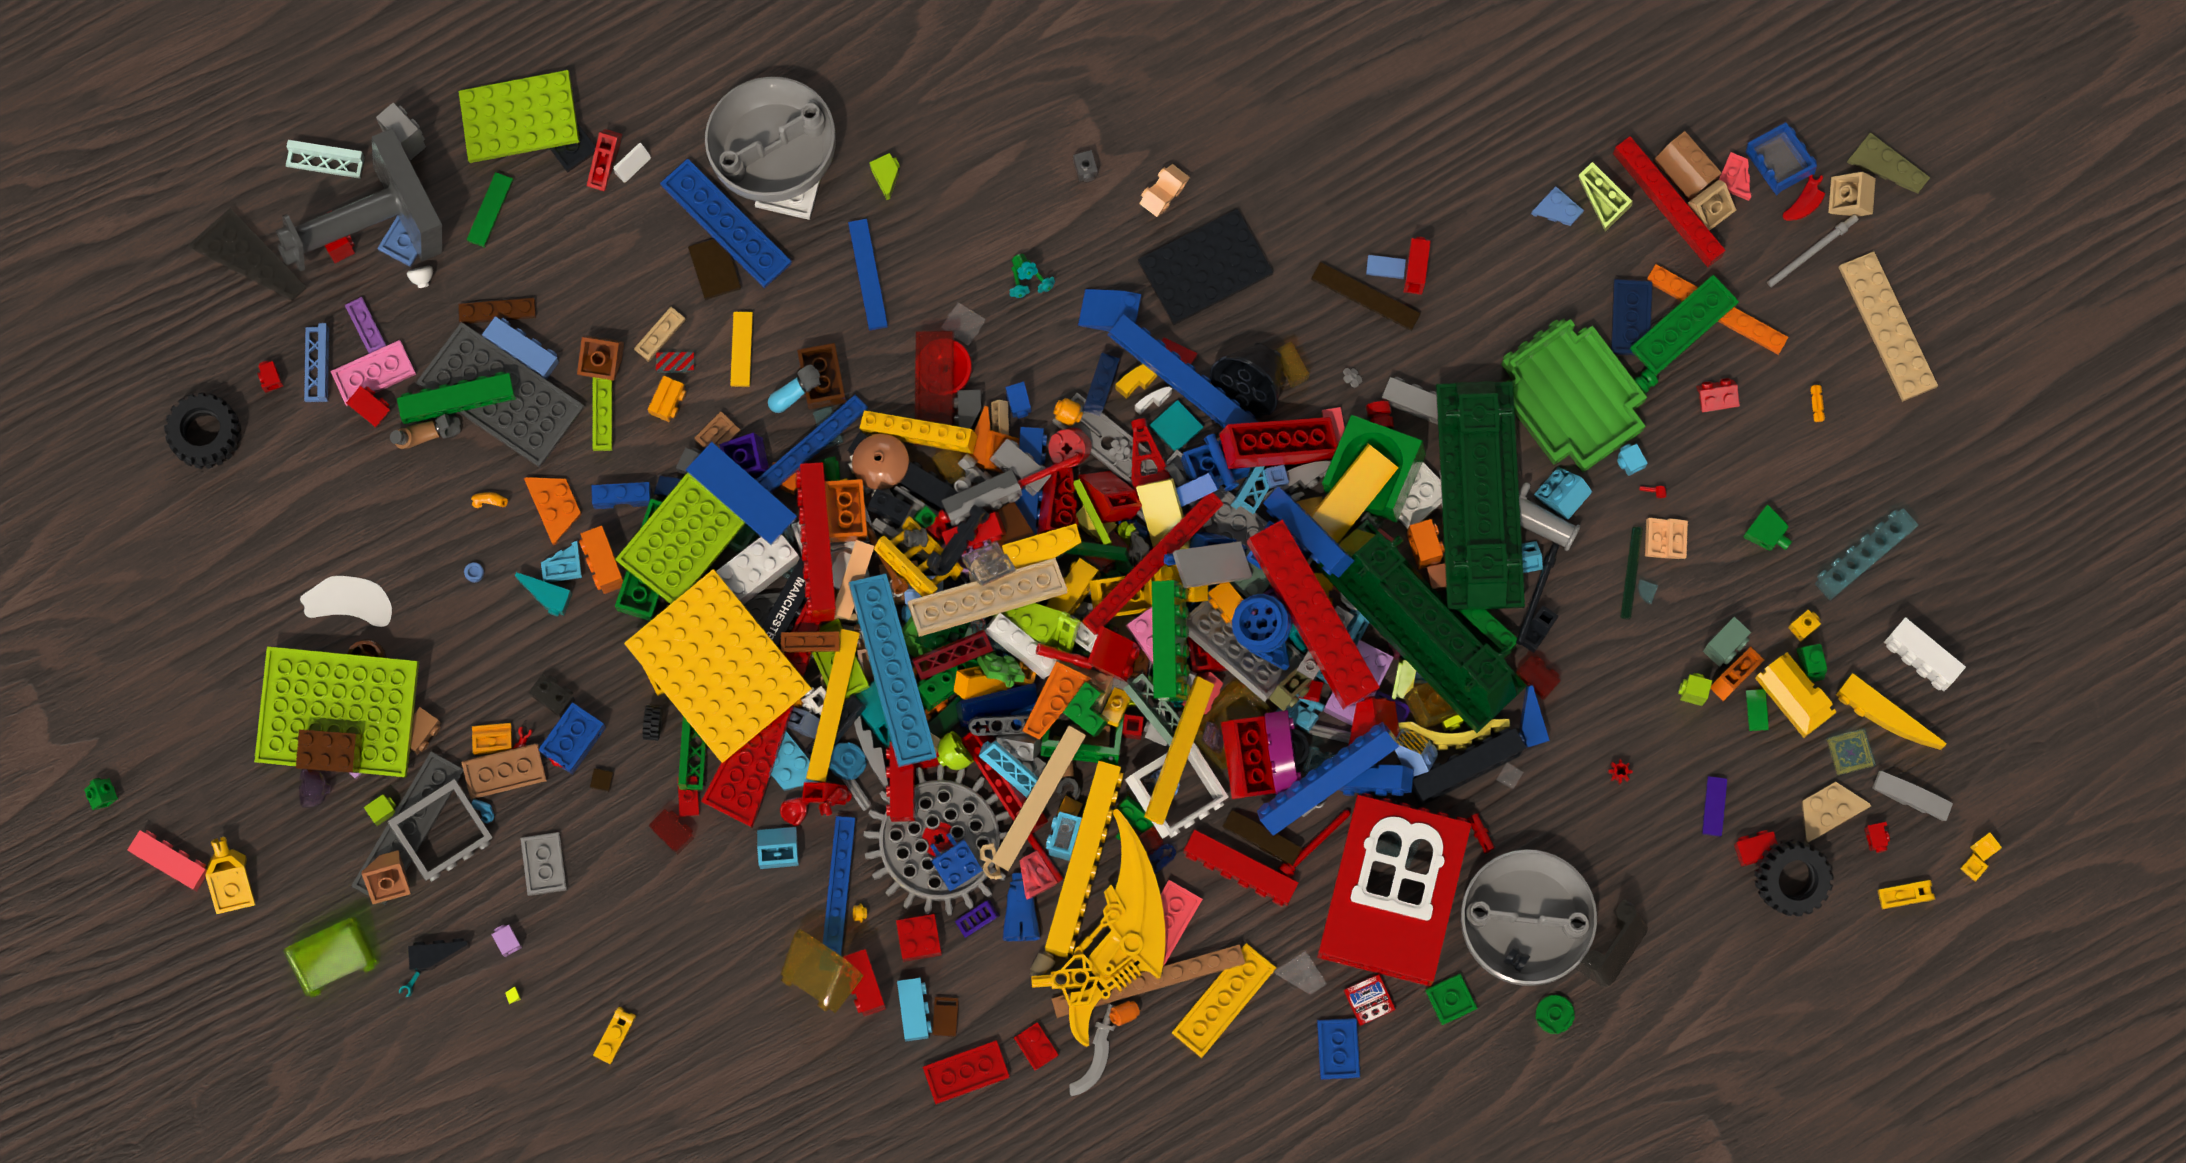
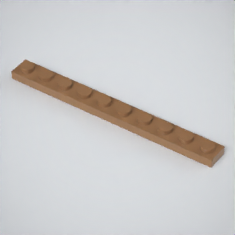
[1052,945,1245,1018]

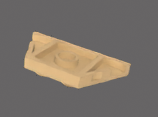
[1802,782,1871,843]

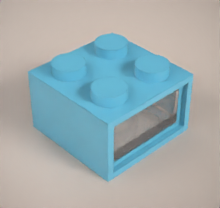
[1046,812,1082,861]

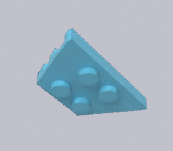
[771,731,822,791]

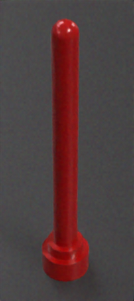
[1278,810,1351,878]

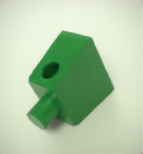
[1743,505,1793,551]
[1796,644,1827,682]

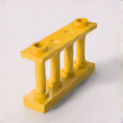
[874,516,963,597]

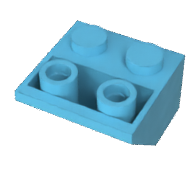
[1534,467,1592,519]
[757,827,799,869]

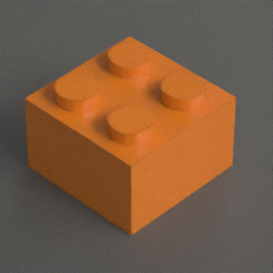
[1407,519,1444,570]

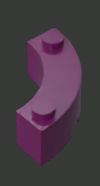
[1265,710,1302,795]

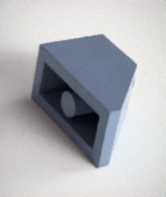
[787,707,820,739]

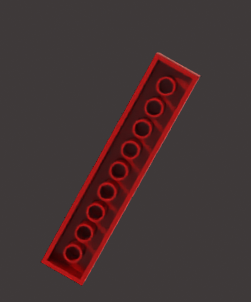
[1246,519,1380,710]

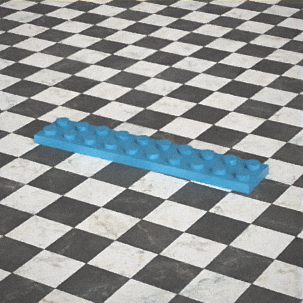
[848,574,937,767]

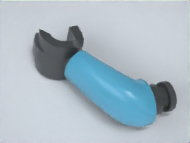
[768,365,821,413]

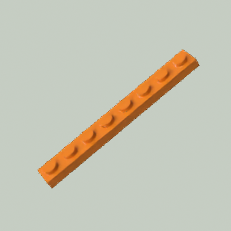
[1646,264,1788,355]

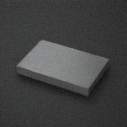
[521,832,567,896]

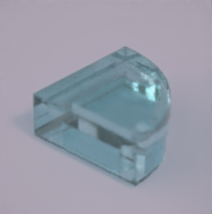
[1638,579,1658,605]

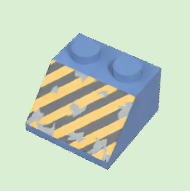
[1395,728,1438,777]

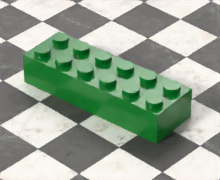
[615,499,663,621]
[1152,580,1190,702]

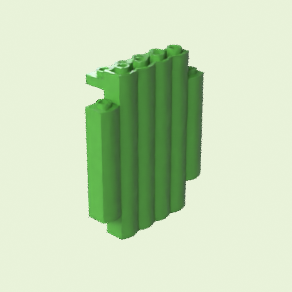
[1501,319,1647,473]

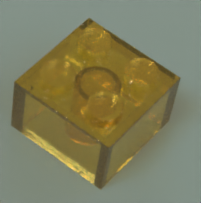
[1404,683,1457,729]

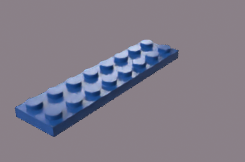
[660,159,792,289]

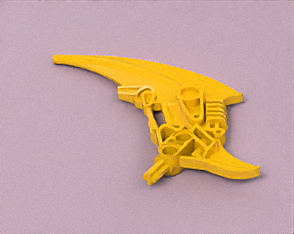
[1031,809,1165,1047]

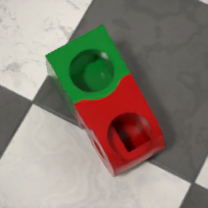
[912,506,949,542]

